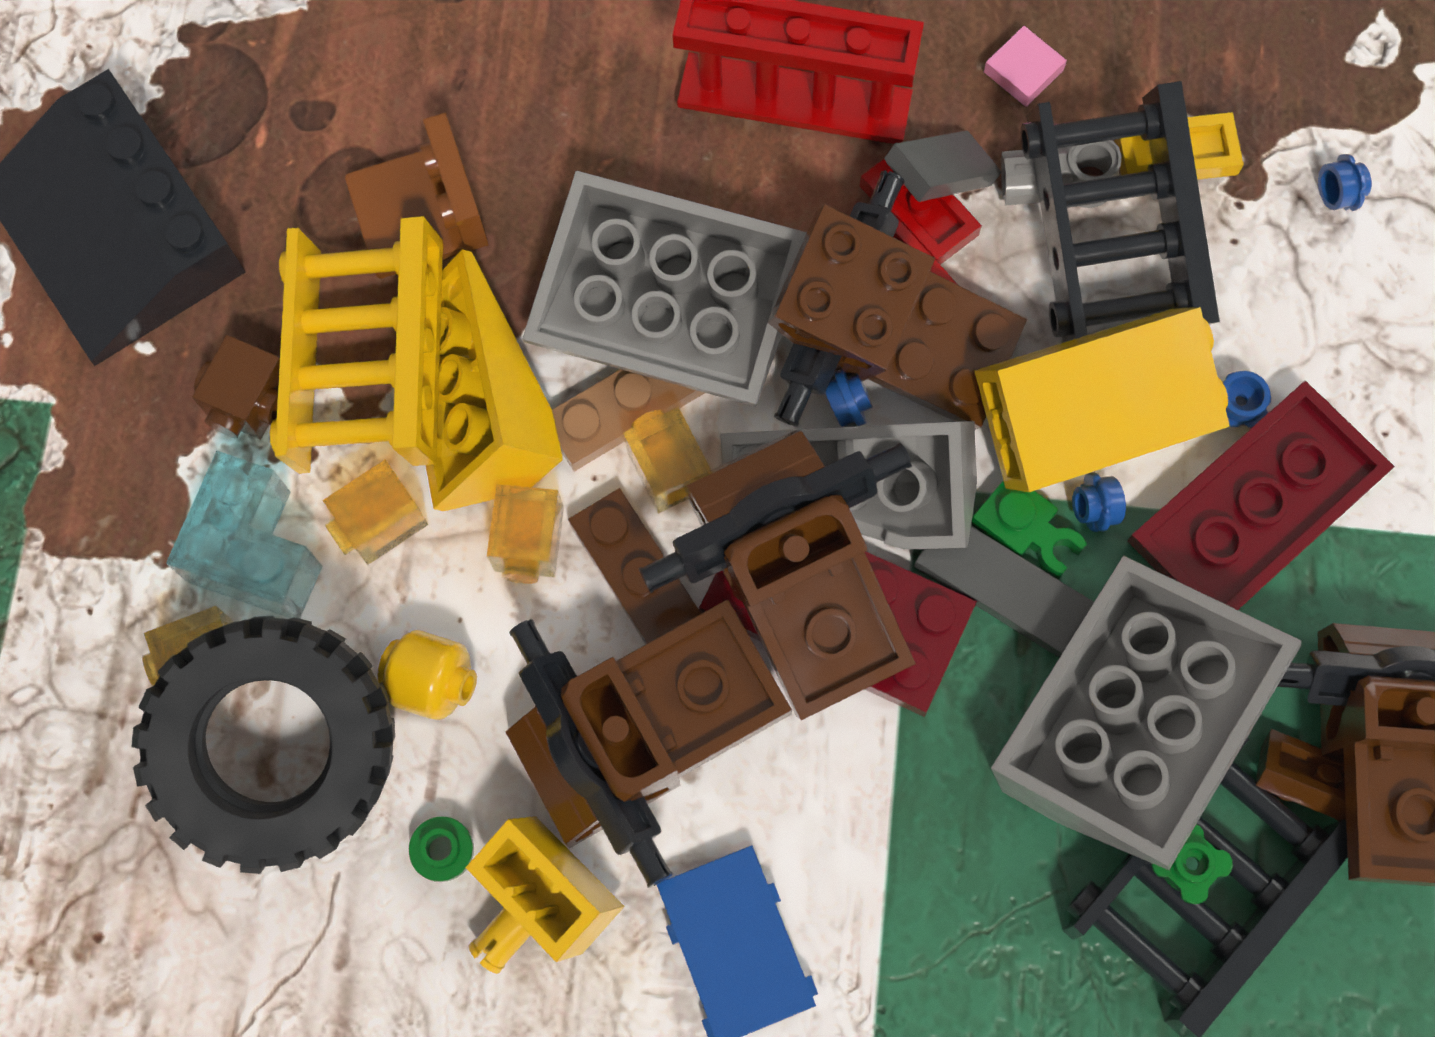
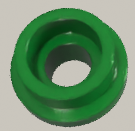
[409,816,474,882]

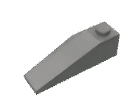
[720,421,977,549]

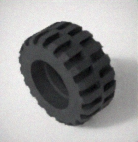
[131,615,396,874]

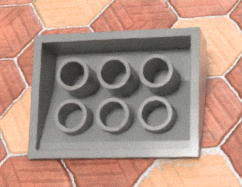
[522,171,807,407]
[991,556,1301,870]

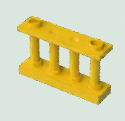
[270,216,443,474]

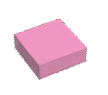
[984,26,1067,107]

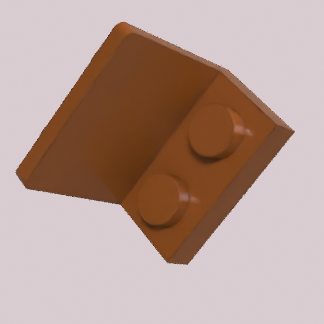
[345,112,489,279]

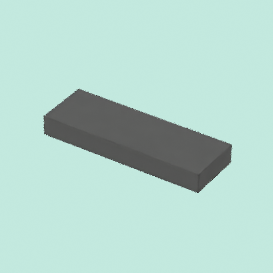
[914,526,1094,658]

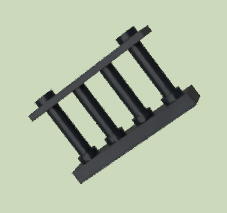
[1020,81,1220,343]
[1063,738,1348,1037]

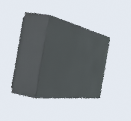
[884,130,1002,202]

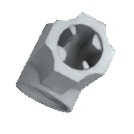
[1001,140,1122,208]

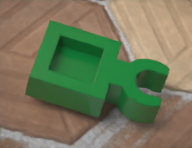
[971,481,1087,579]

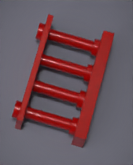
[672,0,924,144]

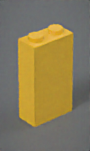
[974,307,1230,492]

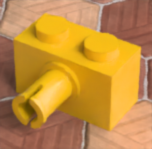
[465,816,625,974]

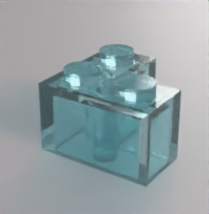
[166,451,323,618]

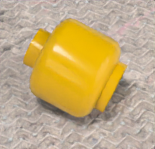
[377,630,477,720]

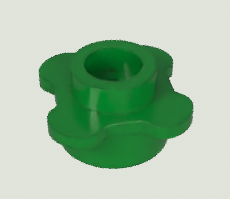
[1151,824,1233,904]

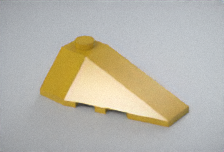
[426,249,563,511]

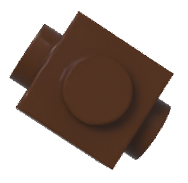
[192,335,280,440]

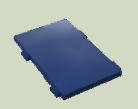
[657,845,818,1037]

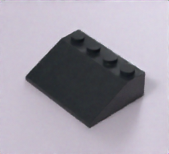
[0,69,246,366]

